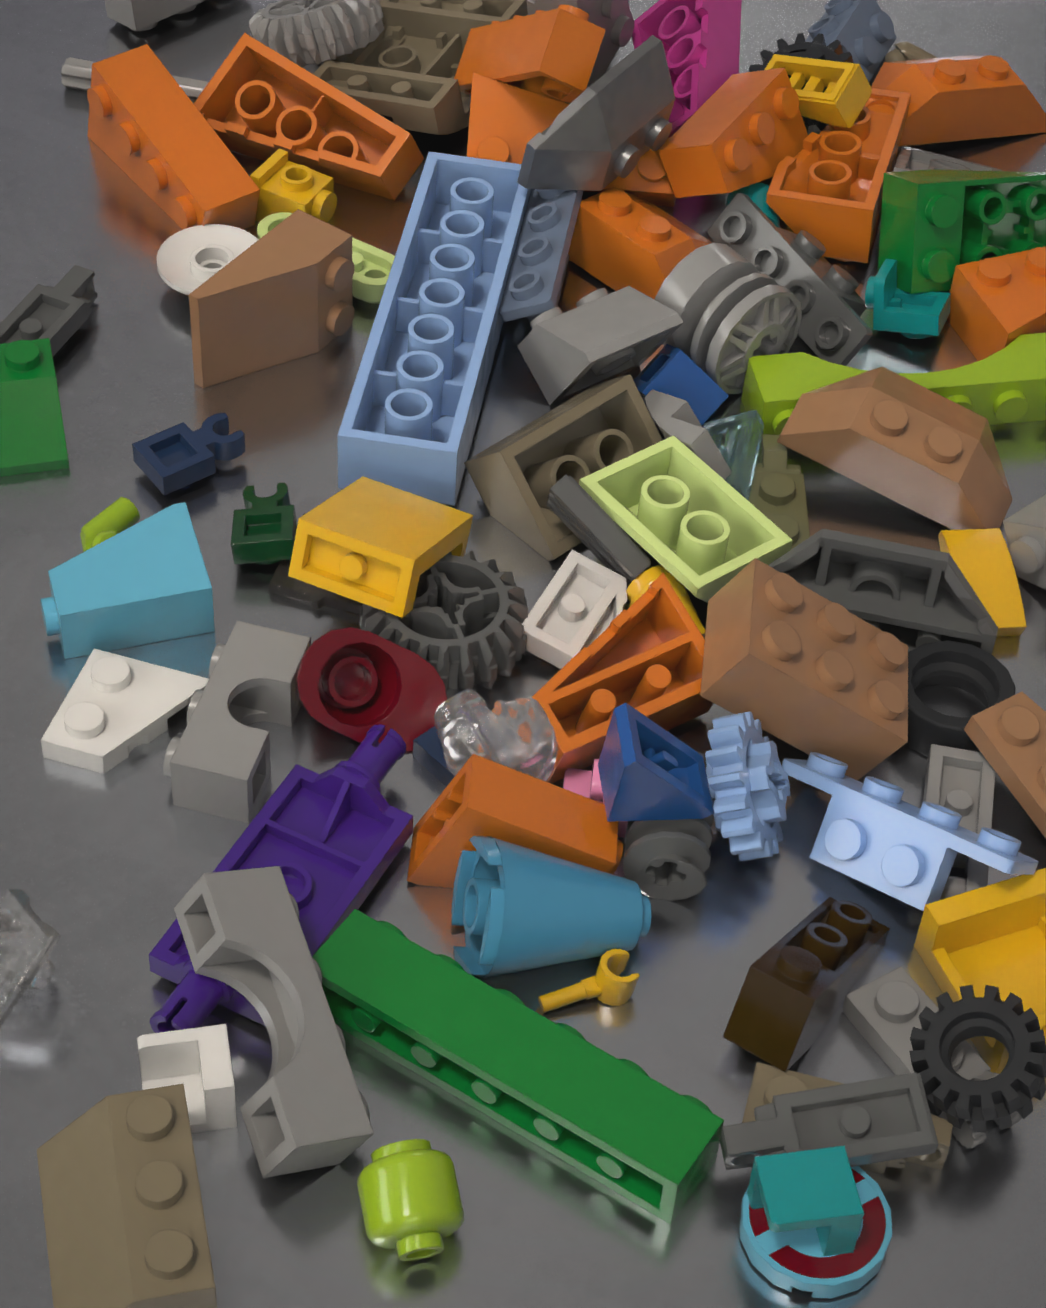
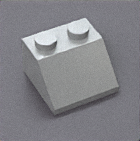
[517,286,684,405]

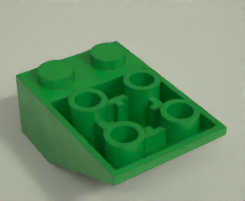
[878,169,1046,294]

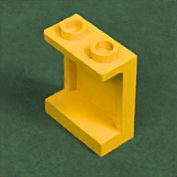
[288,476,473,618]
[914,868,1046,1074]

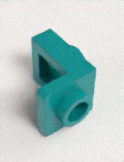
[865,259,951,339]

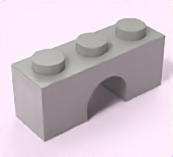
[163,621,311,823]

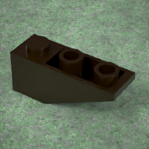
[723,897,890,1072]

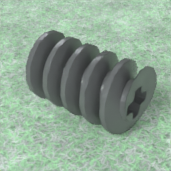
[623,752,714,901]

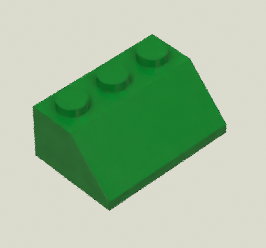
[0,338,69,477]

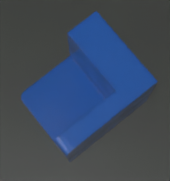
[634,344,729,426]

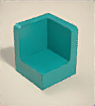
[747,1145,864,1256]

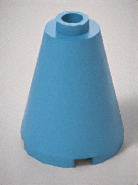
[451,836,651,979]

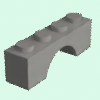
[174,866,374,1178]

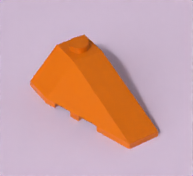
[766,88,911,263]

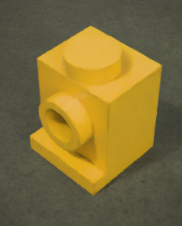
[250,148,337,223]

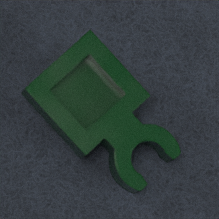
[231,482,298,565]

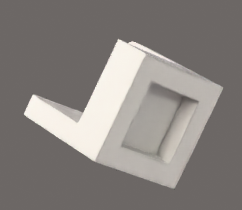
[137,1024,237,1133]

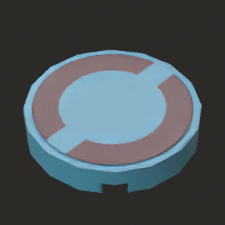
[740,1166,892,1299]

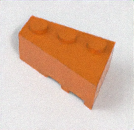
[658,67,808,198]
[514,573,714,784]

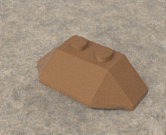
[777,367,1013,530]

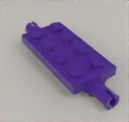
[149,724,413,1033]

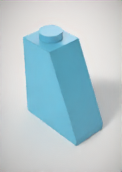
[40,502,215,659]

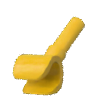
[538,949,640,1013]

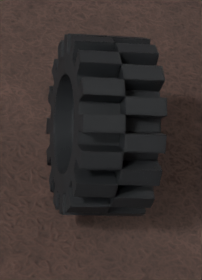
[909,985,1046,1132]

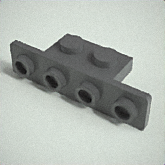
[708,193,872,366]

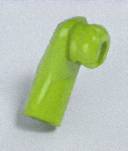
[80,497,140,552]

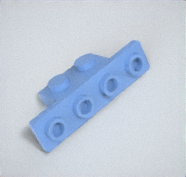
[782,752,1039,911]

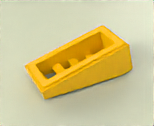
[765,54,872,128]

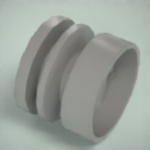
[654,242,802,394]

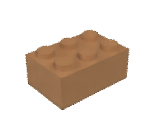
[700,558,908,781]

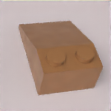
[189,209,355,388]

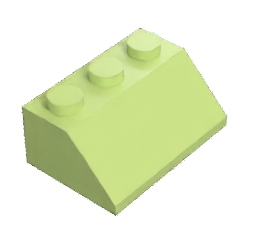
[579,435,793,603]

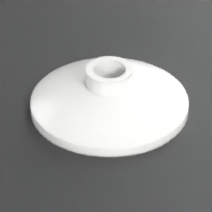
[156,224,259,295]

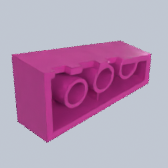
[632,0,742,137]

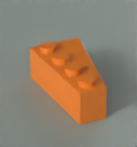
[454,4,606,103]
[194,32,424,201]
[467,73,676,207]

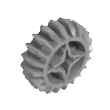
[249,0,384,67]

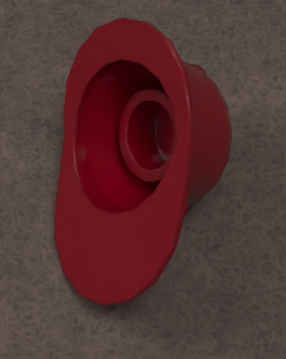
[297,627,448,752]

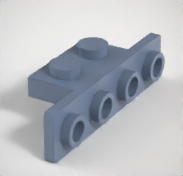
[806,0,897,82]
[499,189,584,322]

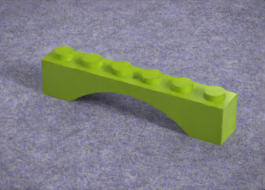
[741,332,1046,445]

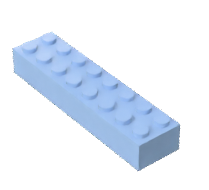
[337,151,531,506]

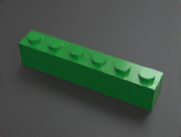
[312,909,724,1225]

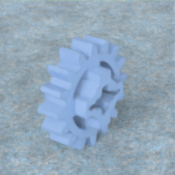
[705,711,791,861]

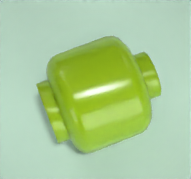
[357,1139,464,1261]

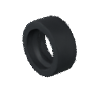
[906,640,1016,757]

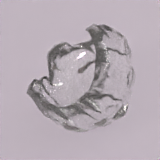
[433,689,558,781]

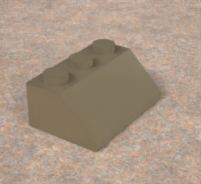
[464,374,662,561]
[37,1083,217,1308]

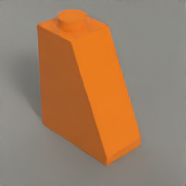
[407,754,623,888]

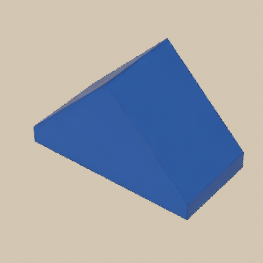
[598,703,714,822]

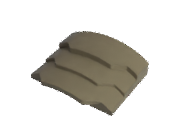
[313,0,528,135]

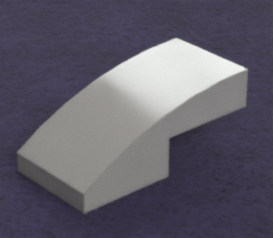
[645,389,732,480]

